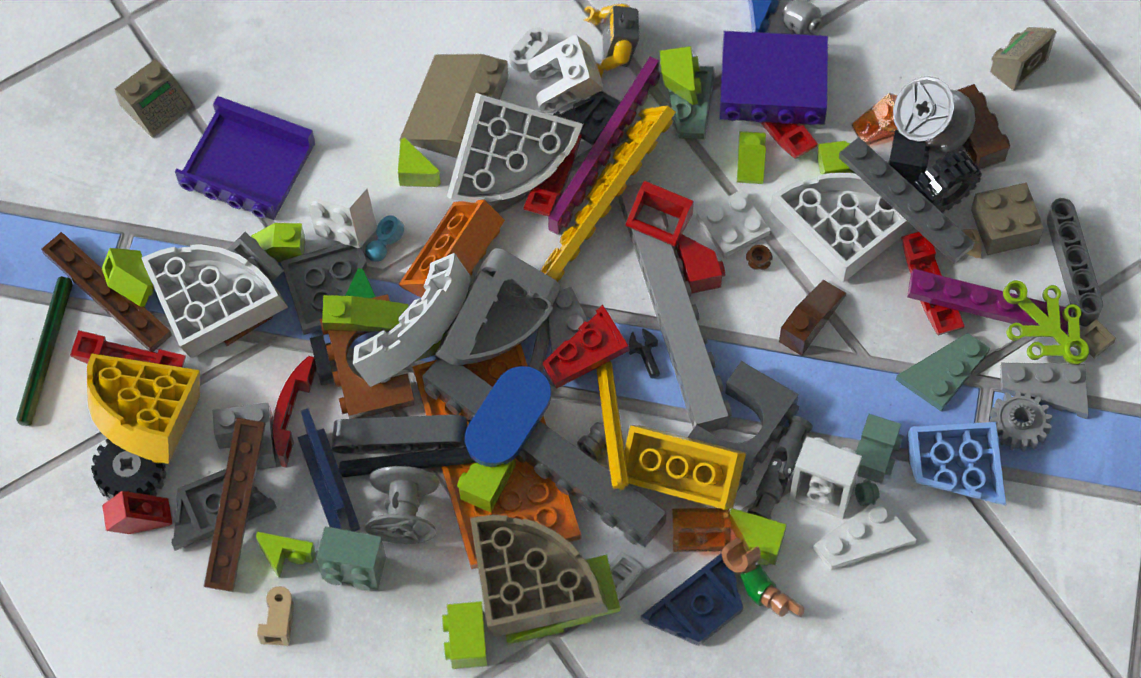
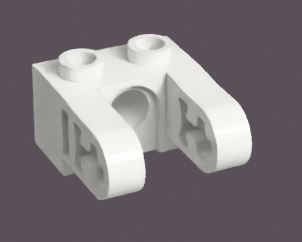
[527,34,604,112]

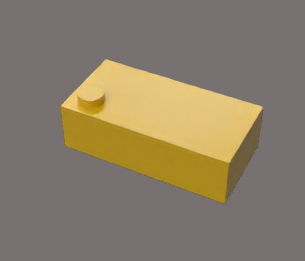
[624,425,746,509]

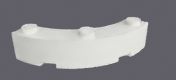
[353,253,471,387]

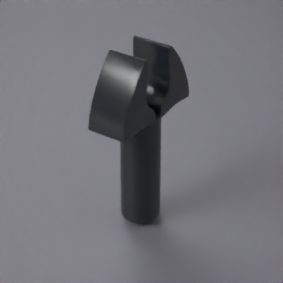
[629,328,660,378]

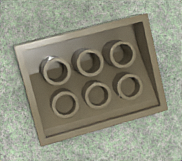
[399,54,508,158]

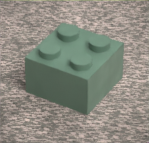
[316,526,386,590]

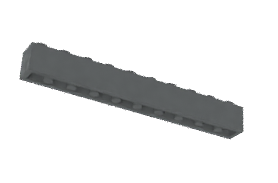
[423,358,666,548]

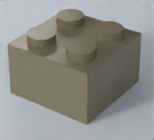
[971,182,1044,255]

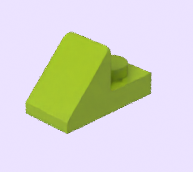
[737,132,766,184]
[256,532,316,578]

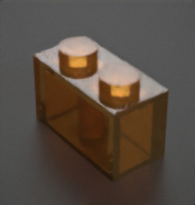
[672,508,731,552]

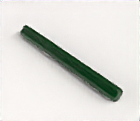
[16,276,73,426]

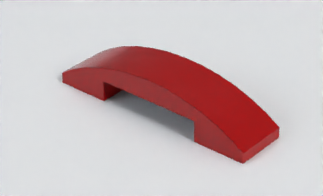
[761,122,818,159]
[524,134,582,217]
[901,232,965,336]
[70,330,186,368]
[273,356,317,468]

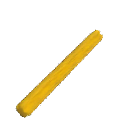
[596,361,629,491]

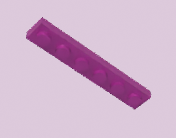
[907,269,1072,335]

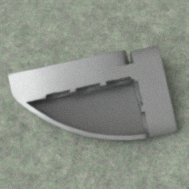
[435,248,561,365]

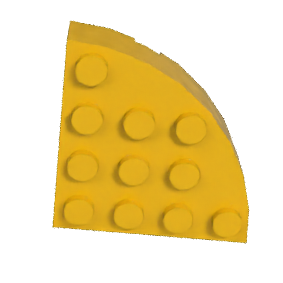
[87,354,200,464]

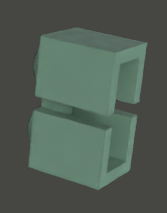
[856,414,904,484]

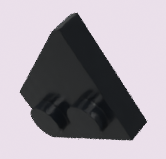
[553,91,621,145]

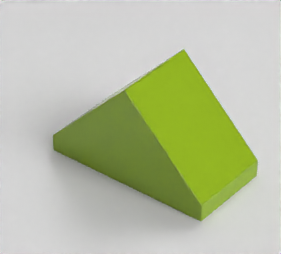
[398,137,441,187]

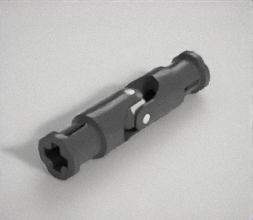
[747,416,813,520]

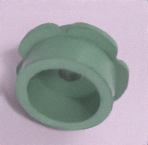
[855,479,880,506]

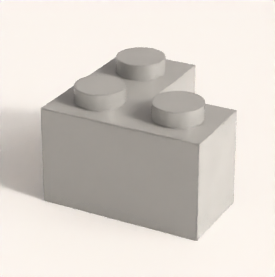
[212,403,277,470]

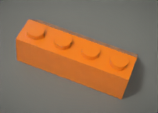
[398,199,505,298]

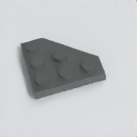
[281,243,367,335]

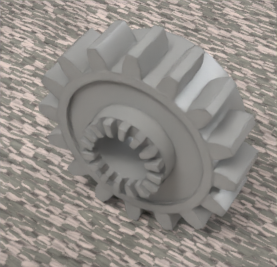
[989,390,1052,452]

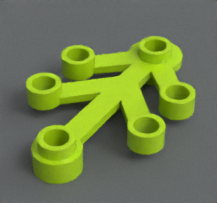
[1003,280,1089,365]

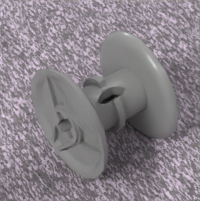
[893,76,975,153]
[365,466,440,544]

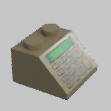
[990,27,1056,91]
[115,58,193,138]

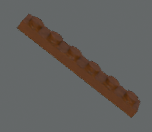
[41,232,172,352]
[203,417,266,592]

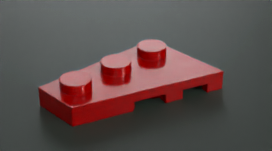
[542,304,630,389]

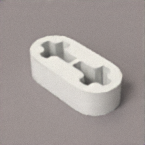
[509,27,548,71]

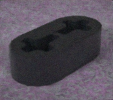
[310,335,335,386]

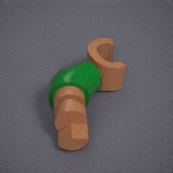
[722,537,804,617]

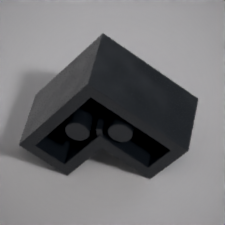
[889,129,930,187]

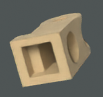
[257,586,294,646]

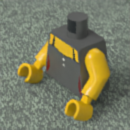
[584,4,639,77]

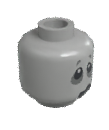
[782,0,822,35]

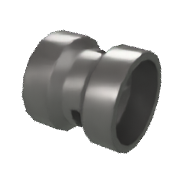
[577,422,607,461]

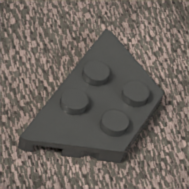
[171,469,277,551]

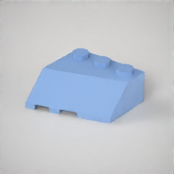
[906,422,1006,505]

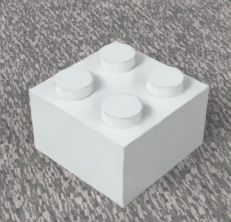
[305,174,377,249]

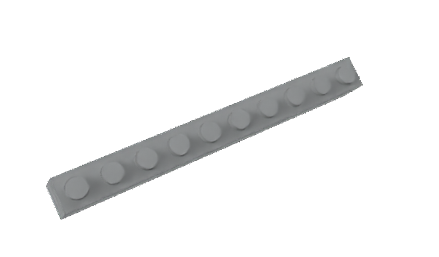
[619,180,732,432]

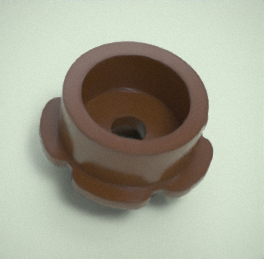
[746,244,773,270]

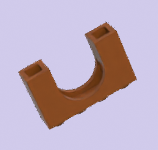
[320,294,415,419]

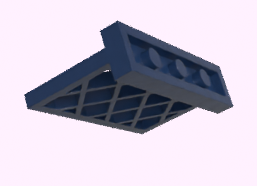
[297,408,361,532]

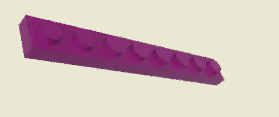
[548,56,661,235]

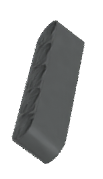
[1046,198,1103,327]
[332,415,467,454]

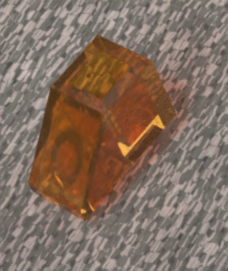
[851,93,898,145]

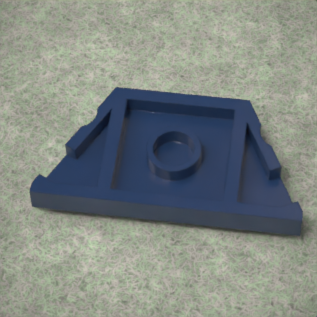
[641,553,743,646]

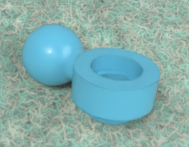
[365,215,404,262]

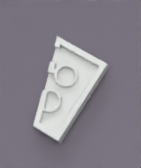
[813,498,916,570]

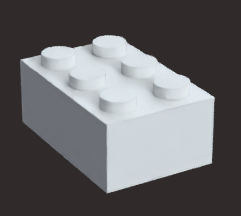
[789,437,862,519]

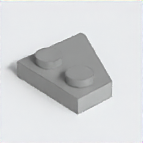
[227,231,284,282]

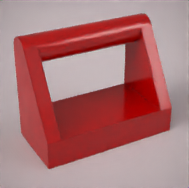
[625,181,694,247]

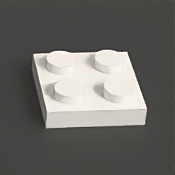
[696,189,771,258]

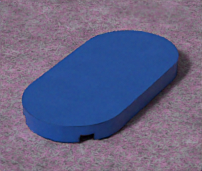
[465,366,551,467]

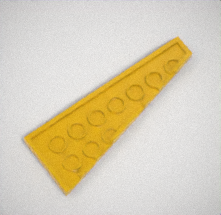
[540,106,676,282]

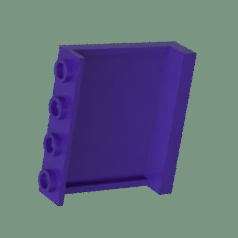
[719,31,828,125]
[175,96,315,220]

